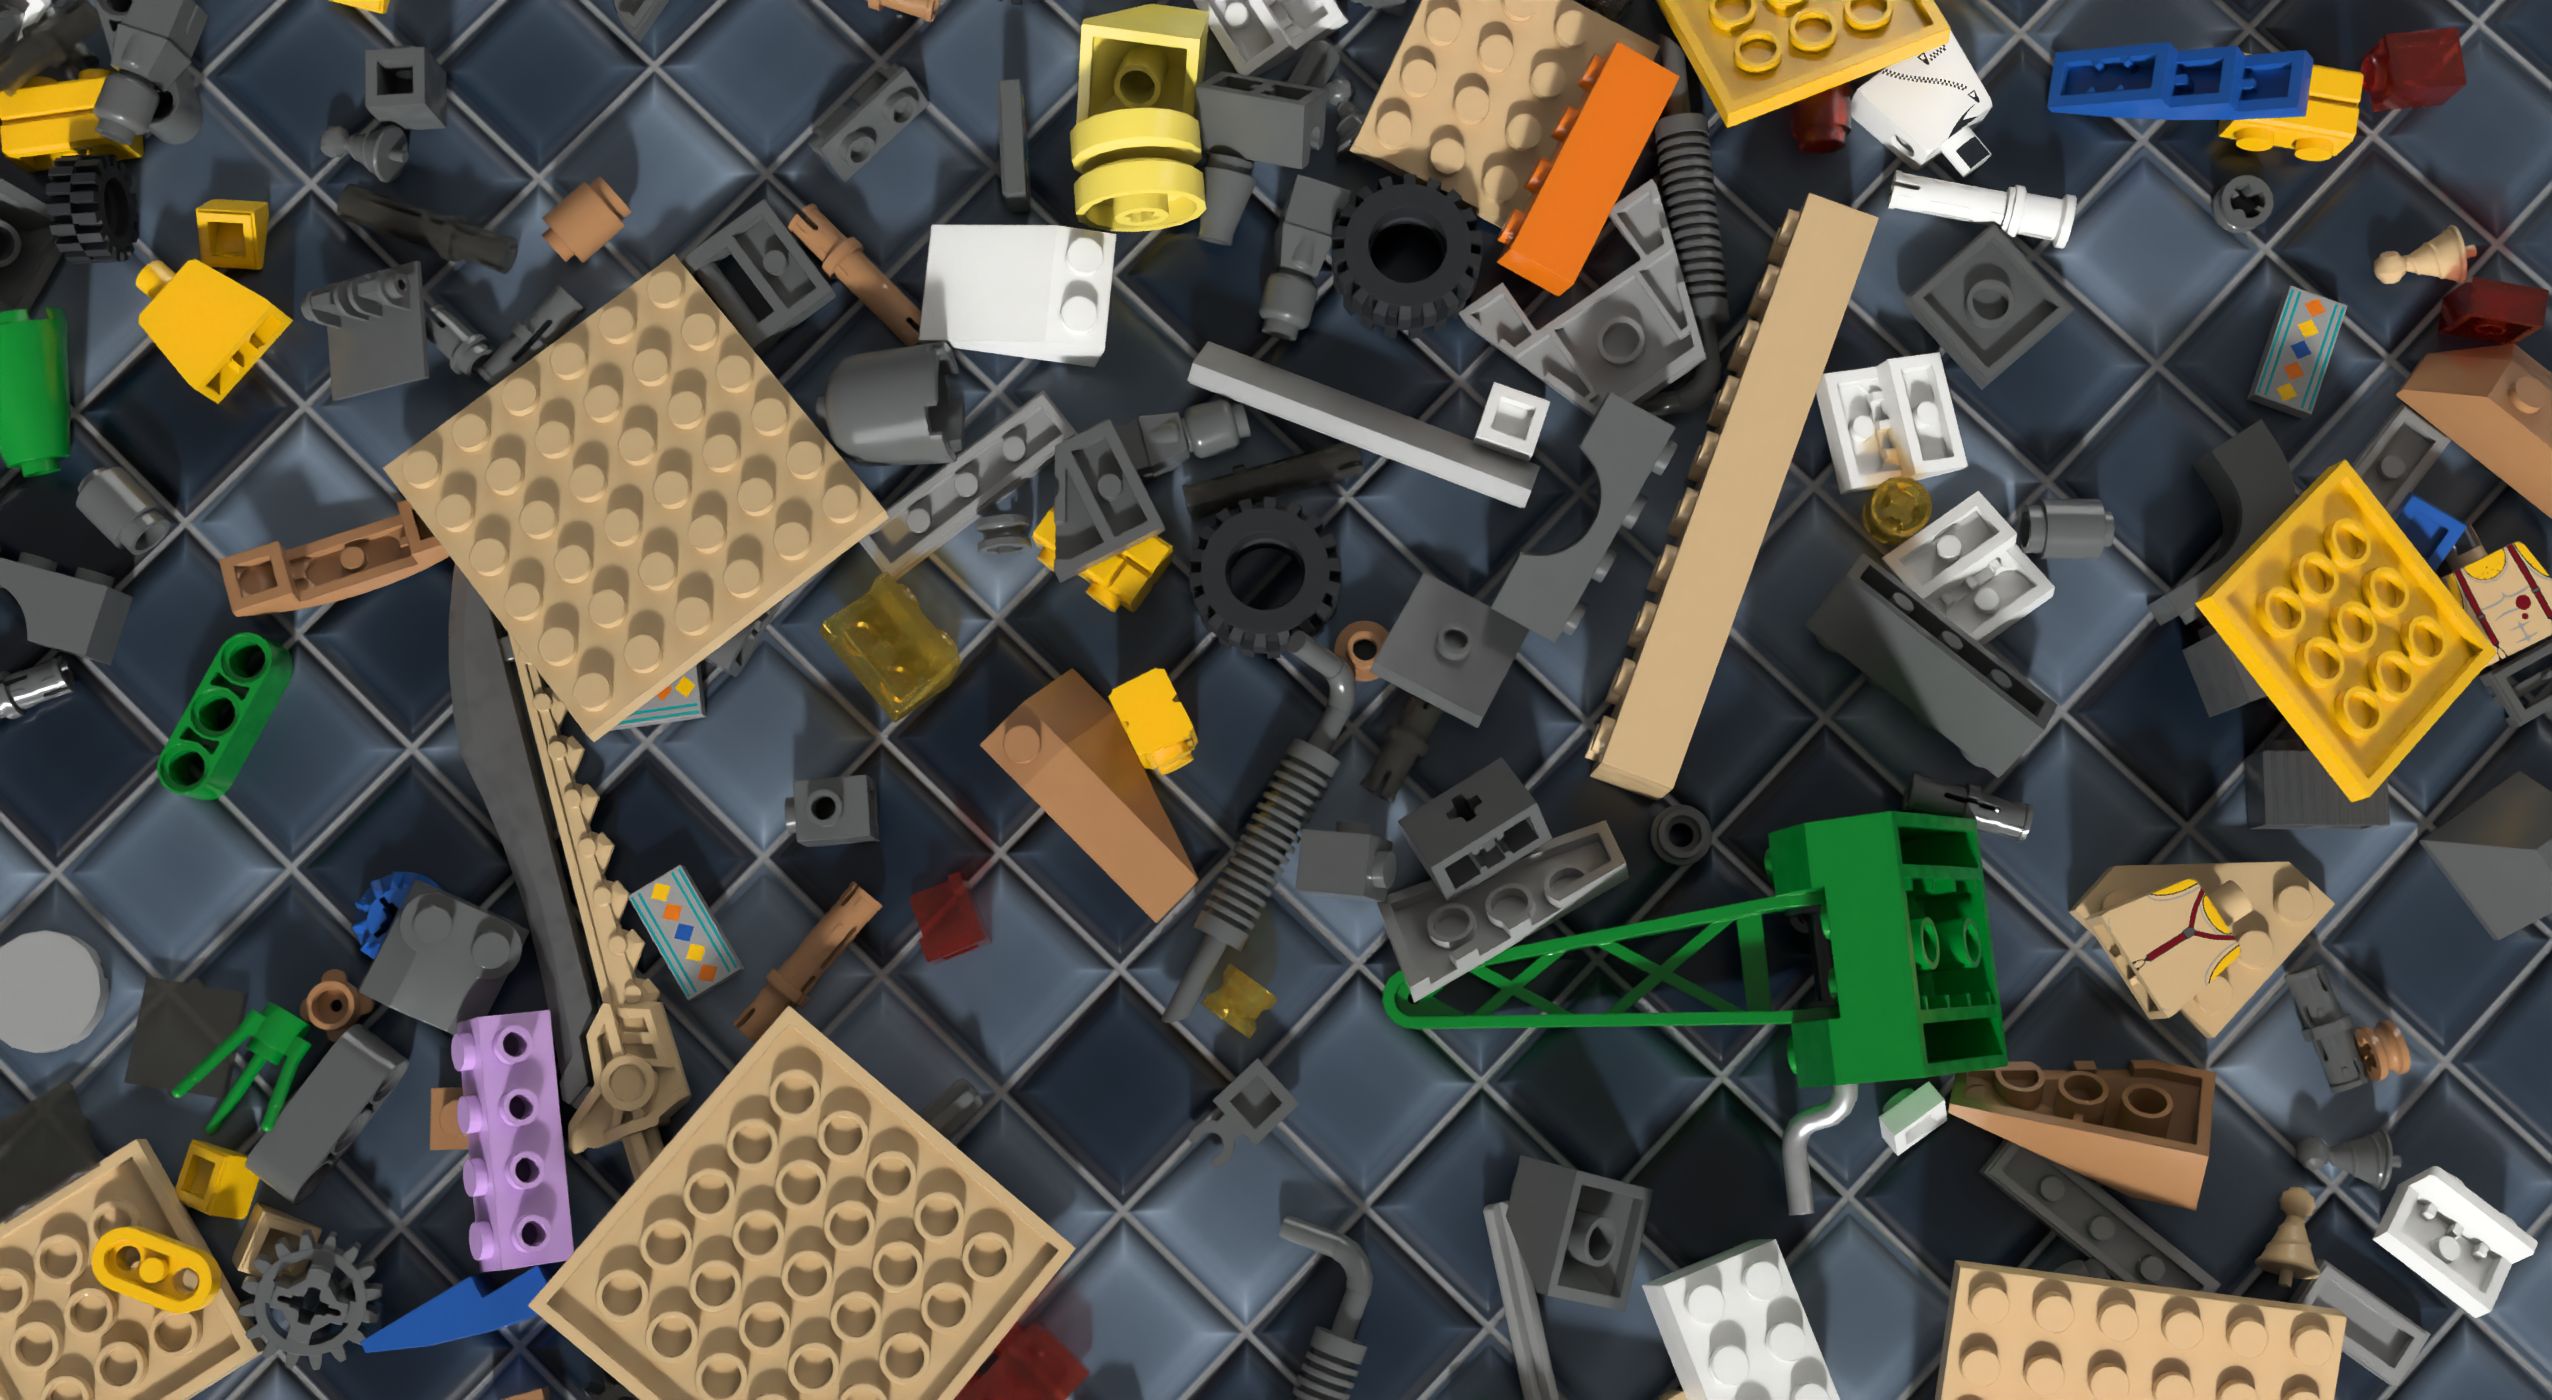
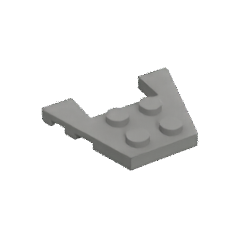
[1459,179,1707,418]

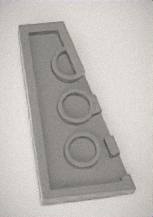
[1376,820,1629,1003]

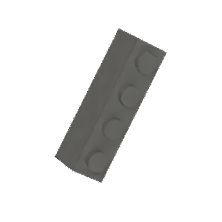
[1804,552,2058,778]

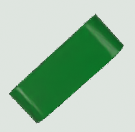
[157,632,294,801]

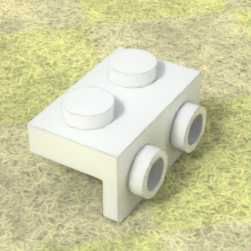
[2373,1166,2538,1318]

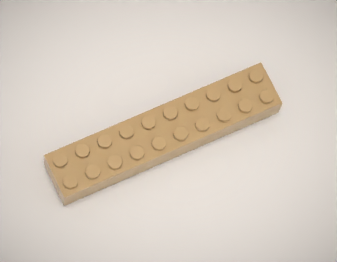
[1585,193,1879,802]

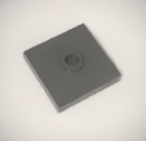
[1902,222,2075,390]
[1370,573,1530,728]

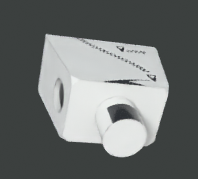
[1846,30,1992,178]

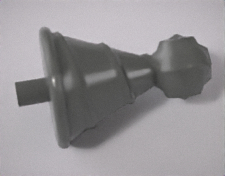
[1324,75,1371,164]
[318,124,409,183]
[2296,1129,2402,1191]

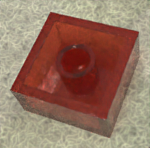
[2438,277,2549,345]

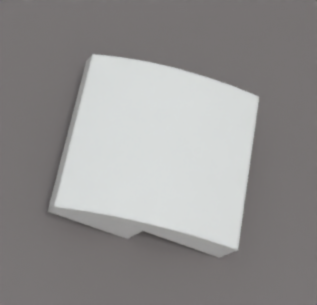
[1193,0,1349,77]
[1816,352,1968,494]
[1881,491,2055,646]

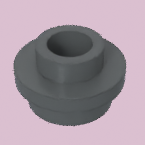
[1650,805,1712,866]

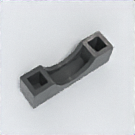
[1490,392,1678,643]
[0,547,133,665]

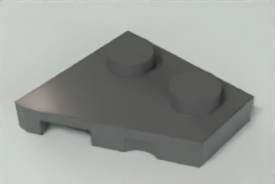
[1054,419,1165,583]

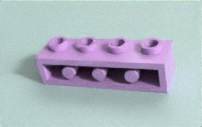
[451,1010,574,1272]

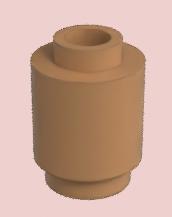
[541,176,632,263]

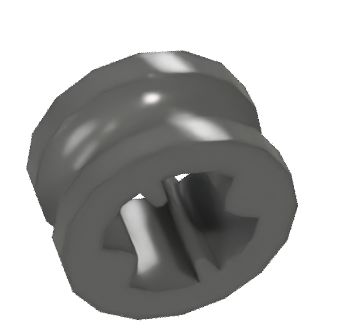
[2211,175,2274,233]
[975,514,1032,555]

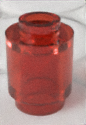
[1790,81,1851,154]

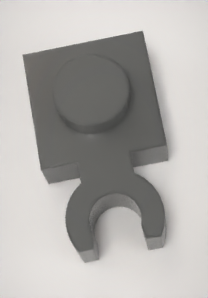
[1188,1058,1300,1168]

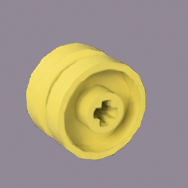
[1070,107,1206,232]

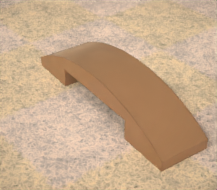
[219,500,449,617]

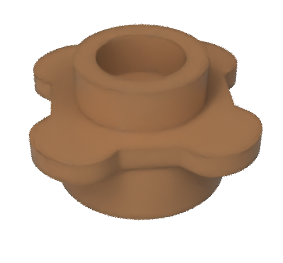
[300,969,375,1042]

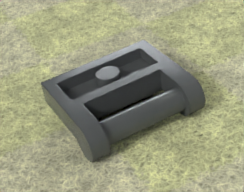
[681,199,837,356]

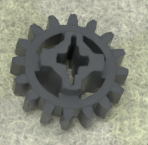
[239,1229,384,1370]

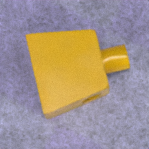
[136,258,293,404]

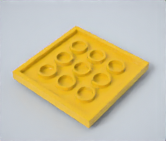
[1656,0,1951,128]
[2195,459,2497,802]

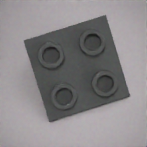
[301,261,429,401]

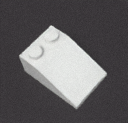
[918,225,1116,367]

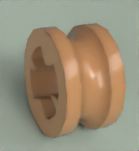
[2353,1019,2411,1081]

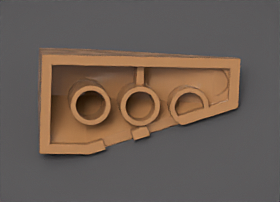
[980,668,1199,924]
[1948,1060,2216,1211]

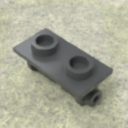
[808,64,929,183]

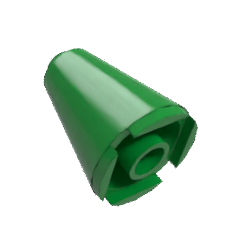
[0,307,71,477]

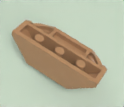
[2396,344,2552,519]

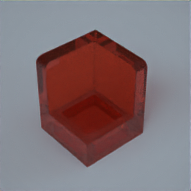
[910,871,992,965]

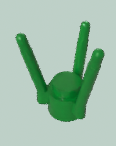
[172,1001,312,1135]

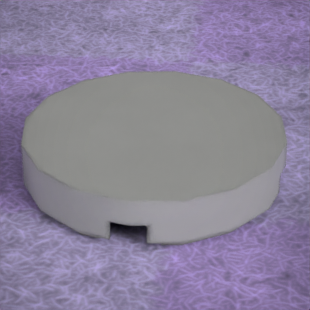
[0,930,110,1053]

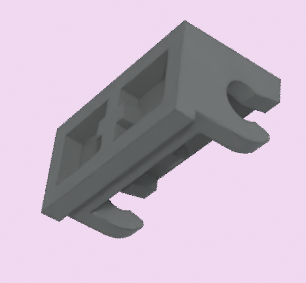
[1195,71,1329,170]

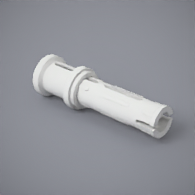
[1887,170,2077,249]

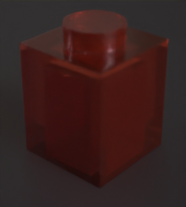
[2361,27,2467,112]

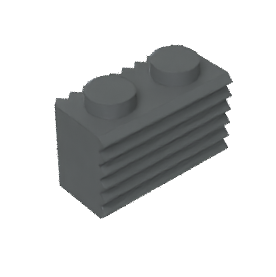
[2245,740,2390,830]

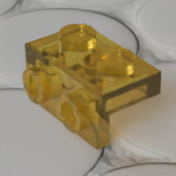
[818,572,962,723]

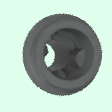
[1197,154,1257,245]

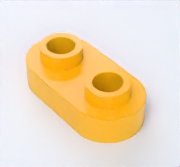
[91,1226,222,1314]

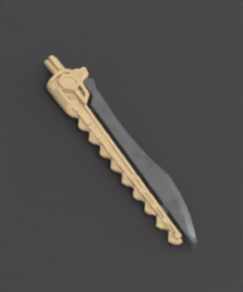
[449,564,692,1182]

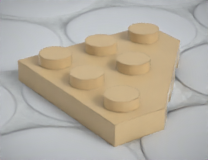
[2068,861,2335,1038]

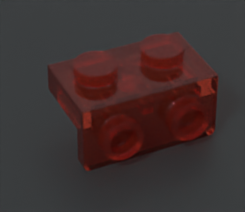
[954,1319,1091,1400]

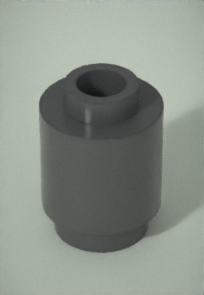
[76,467,170,555]
[2018,499,2115,559]

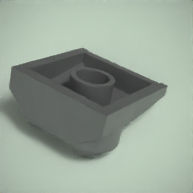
[358,878,530,1034]

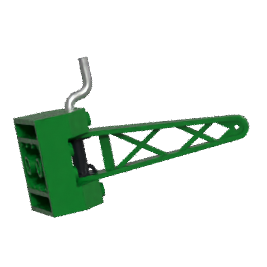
[1382,811,2009,1215]

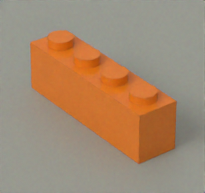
[1497,41,1680,297]

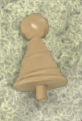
[2374,225,2477,284]
[2255,1187,2321,1288]

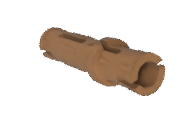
[787,203,922,347]
[732,881,883,1043]

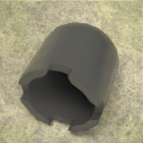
[816,342,965,467]

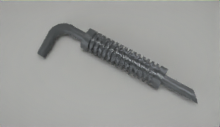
[1638,33,1731,416]
[1161,631,1356,1023]
[1279,1214,1374,1400]

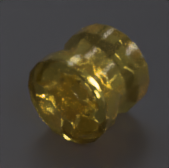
[1862,476,1932,545]
[1201,963,1278,1039]

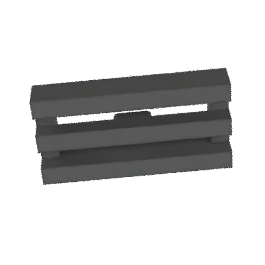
[2479,637,2552,729]

